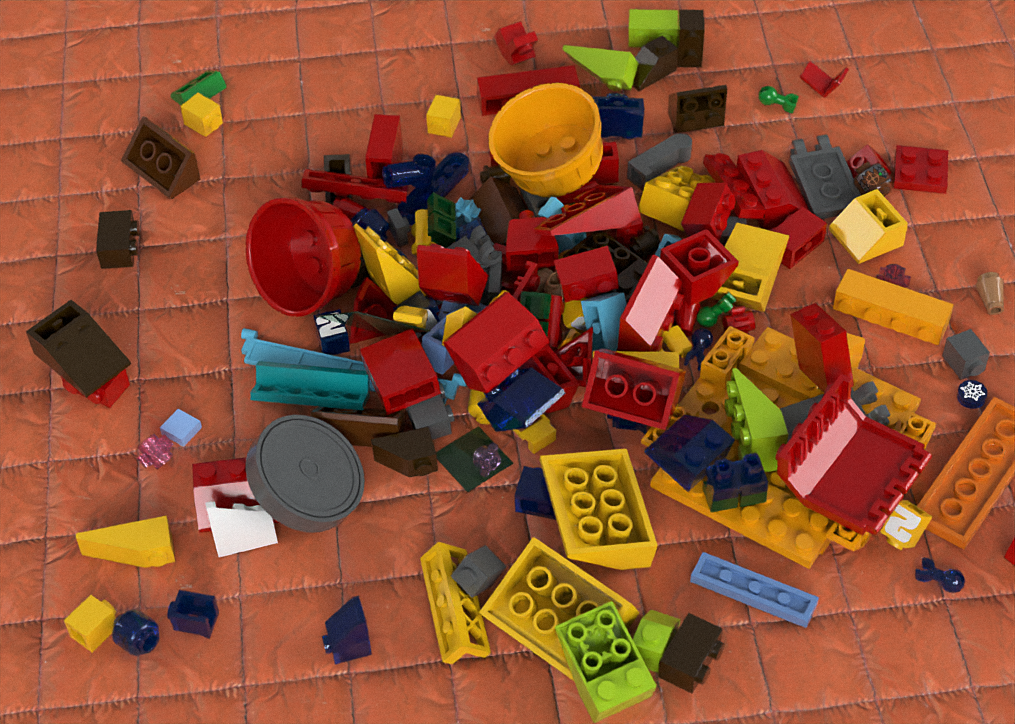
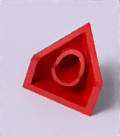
[349,277,399,345]
[554,327,593,387]

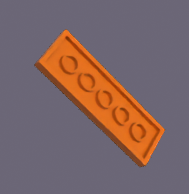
[917,397,1015,550]

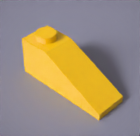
[76,515,175,568]

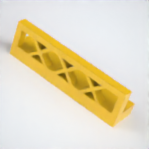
[420,542,491,664]

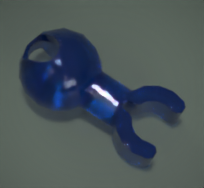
[684,328,713,371]
[915,557,966,593]

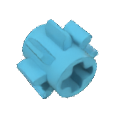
[455,197,481,232]

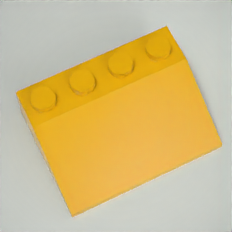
[539,449,658,570]
[479,537,640,681]

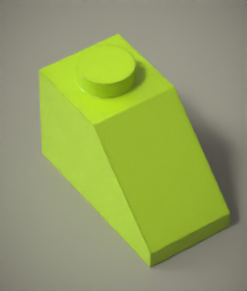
[633,610,681,673]

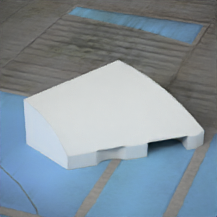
[205,502,278,557]

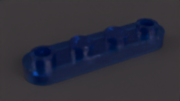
[398,152,470,225]

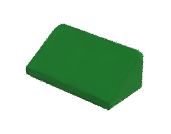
[170,71,227,105]

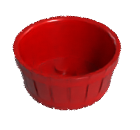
[245,197,361,317]

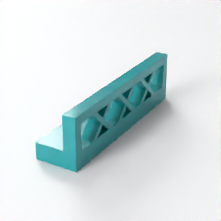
[250,361,370,410]

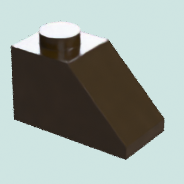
[632,36,678,91]
[371,427,438,478]

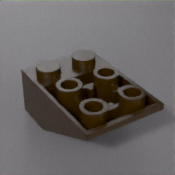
[563,230,648,304]
[26,300,131,397]

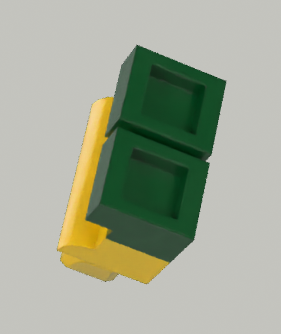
[411,192,456,256]

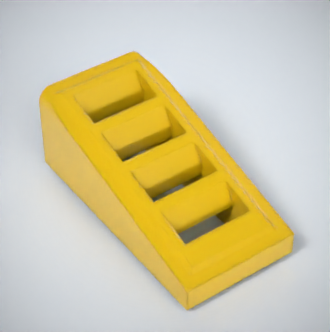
[393,305,428,332]

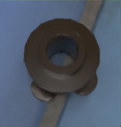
[480,165,511,185]
[629,226,661,260]

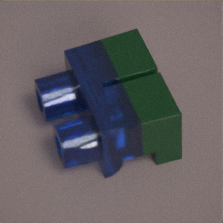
[703,453,768,512]

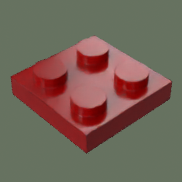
[893,145,949,194]

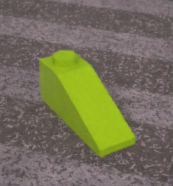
[562,45,639,91]

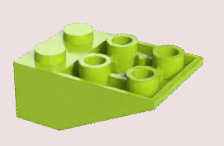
[725,368,788,473]
[555,601,657,723]

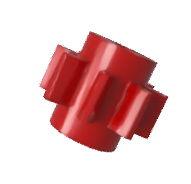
[722,305,756,335]

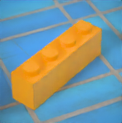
[833,269,954,345]

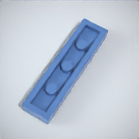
[690,552,819,628]

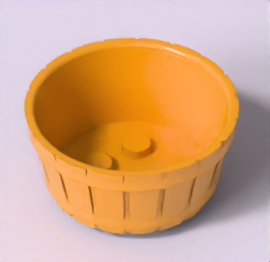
[488,83,603,197]

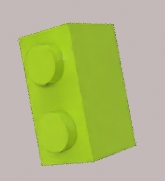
[628,9,678,47]

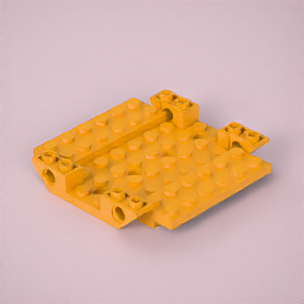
[641,326,936,569]

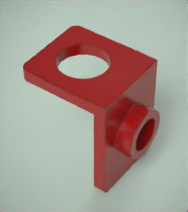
[800,61,849,98]
[846,144,892,178]

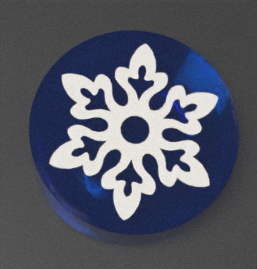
[957,380,988,409]

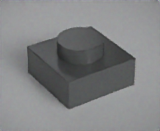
[387,208,411,247]

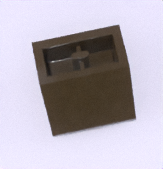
[668,85,728,133]

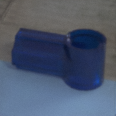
[382,154,436,189]

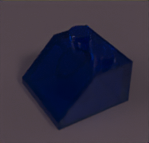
[477,368,565,432]
[644,414,735,492]

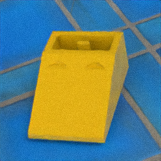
[638,166,715,231]
[354,223,426,307]
[712,223,789,312]

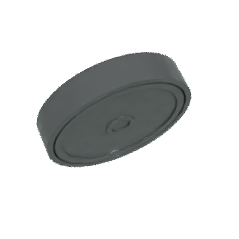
[246,415,365,533]

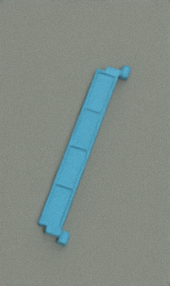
[241,328,467,406]

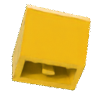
[829,189,908,264]

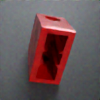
[506,210,559,271]

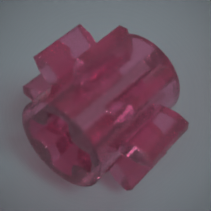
[876,264,911,288]
[137,433,174,469]

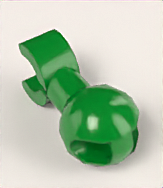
[758,86,799,113]
[697,292,736,328]

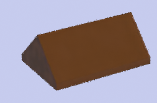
[121,116,201,199]
[469,176,527,254]
[311,407,407,447]

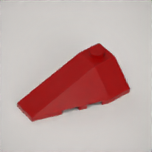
[534,185,641,236]

